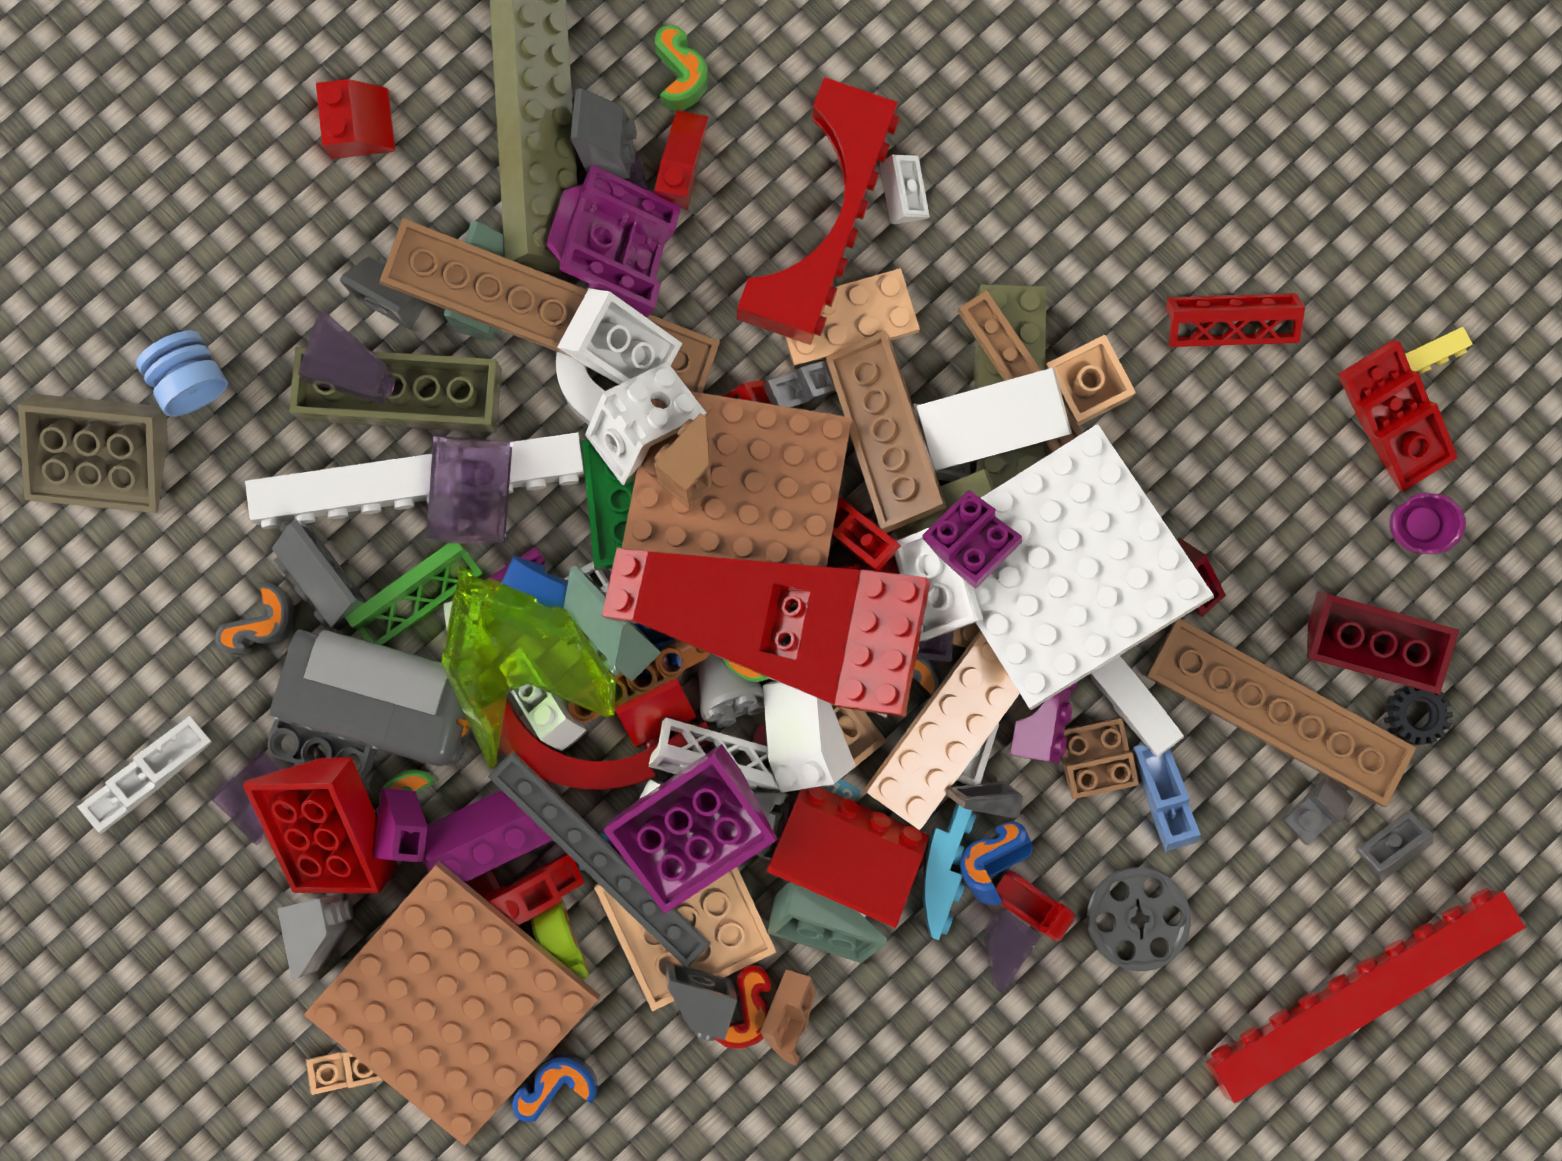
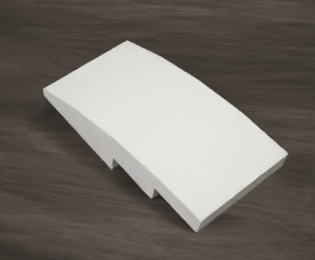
[917,367,1072,471]

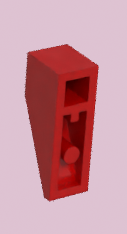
[654,110,708,210]
[832,497,901,571]

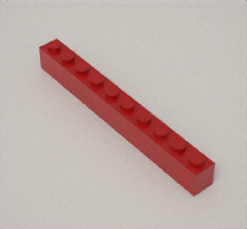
[1205,888,1526,1104]

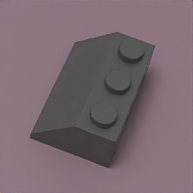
[271,519,367,631]

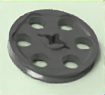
[1087,867,1191,971]

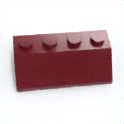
[1307,591,1459,695]

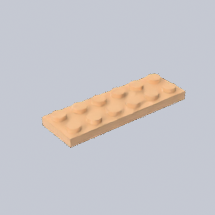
[864,630,1020,830]

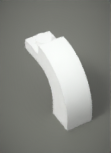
[556,352,605,425]

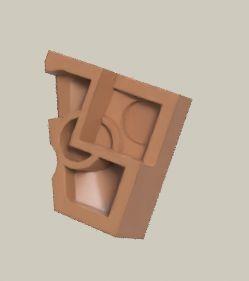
[760,970,816,1066]

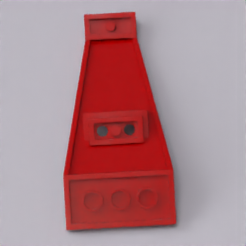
[602,548,931,717]

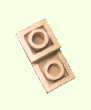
[305,1051,383,1095]

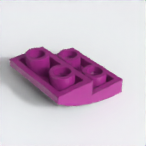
[922,490,1022,589]

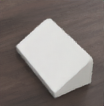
[880,154,930,224]

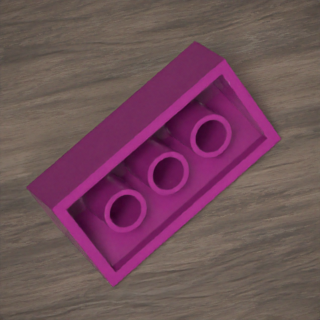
[424,790,553,883]

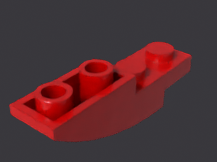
[483,853,585,926]

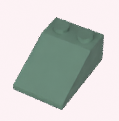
[767,882,887,963]

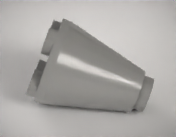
[698,654,765,728]

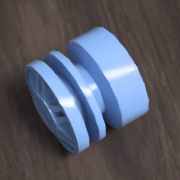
[136,330,228,417]

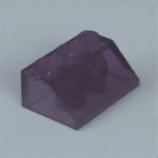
[426,436,513,543]

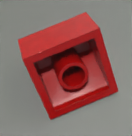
[316,79,396,159]
[614,678,697,750]

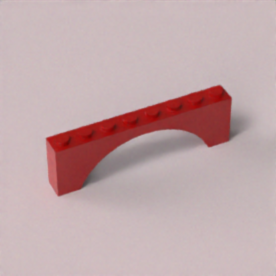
[736,77,900,345]

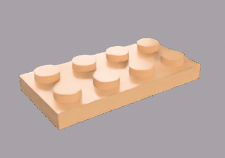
[785,268,920,368]

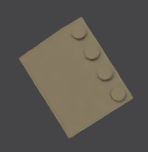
[18,394,168,513]

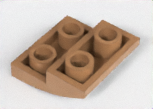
[1061,717,1139,799]

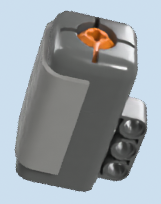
[268,629,482,777]

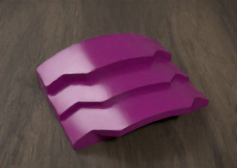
[547,164,681,318]

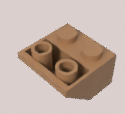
[654,413,712,510]

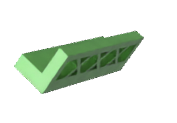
[345,538,484,646]

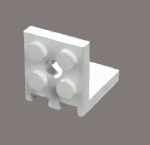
[585,362,706,486]

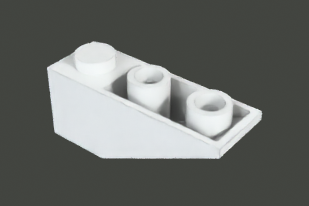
[497,647,586,752]

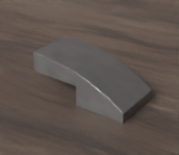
[763,360,836,408]

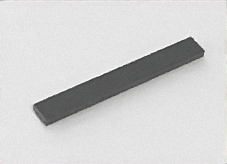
[488,751,711,969]

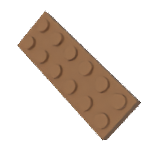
[826,330,947,533]

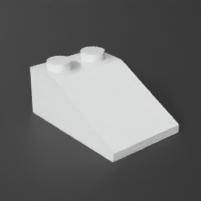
[558,288,682,384]
[763,681,856,792]

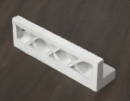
[648,718,786,793]

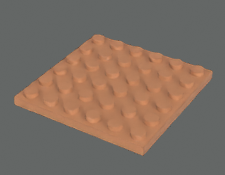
[622,391,852,610]
[304,861,600,1146]

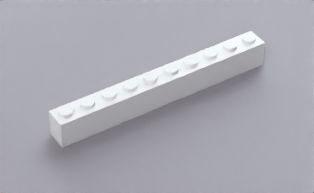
[245,432,585,529]

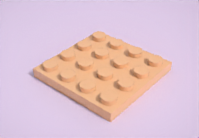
[594,867,776,1011]

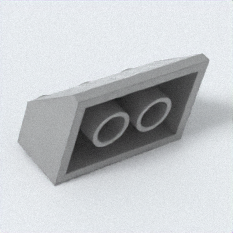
[277,893,354,979]

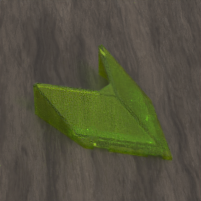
[441,566,616,768]

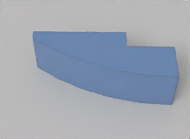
[1133,744,1201,852]

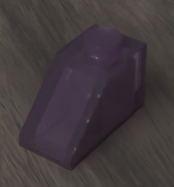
[984,910,1041,993]

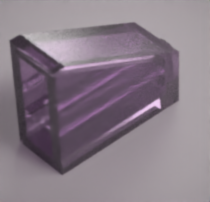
[298,310,395,405]

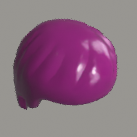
[1389,493,1466,554]

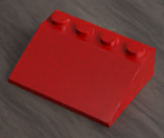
[243,757,398,893]
[766,786,929,928]

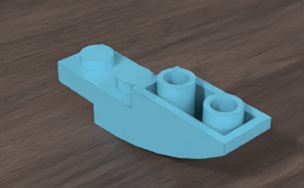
[922,803,976,940]

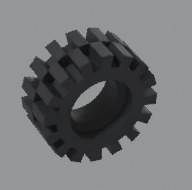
[1383,686,1453,745]

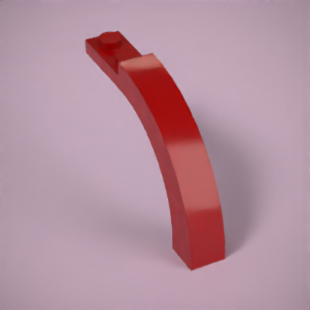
[475,698,710,790]

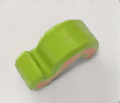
[531,901,589,980]

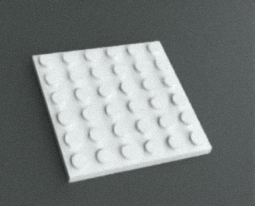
[974,424,1214,710]

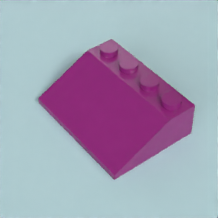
[603,744,777,914]

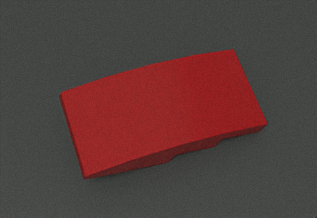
[1338,340,1458,492]

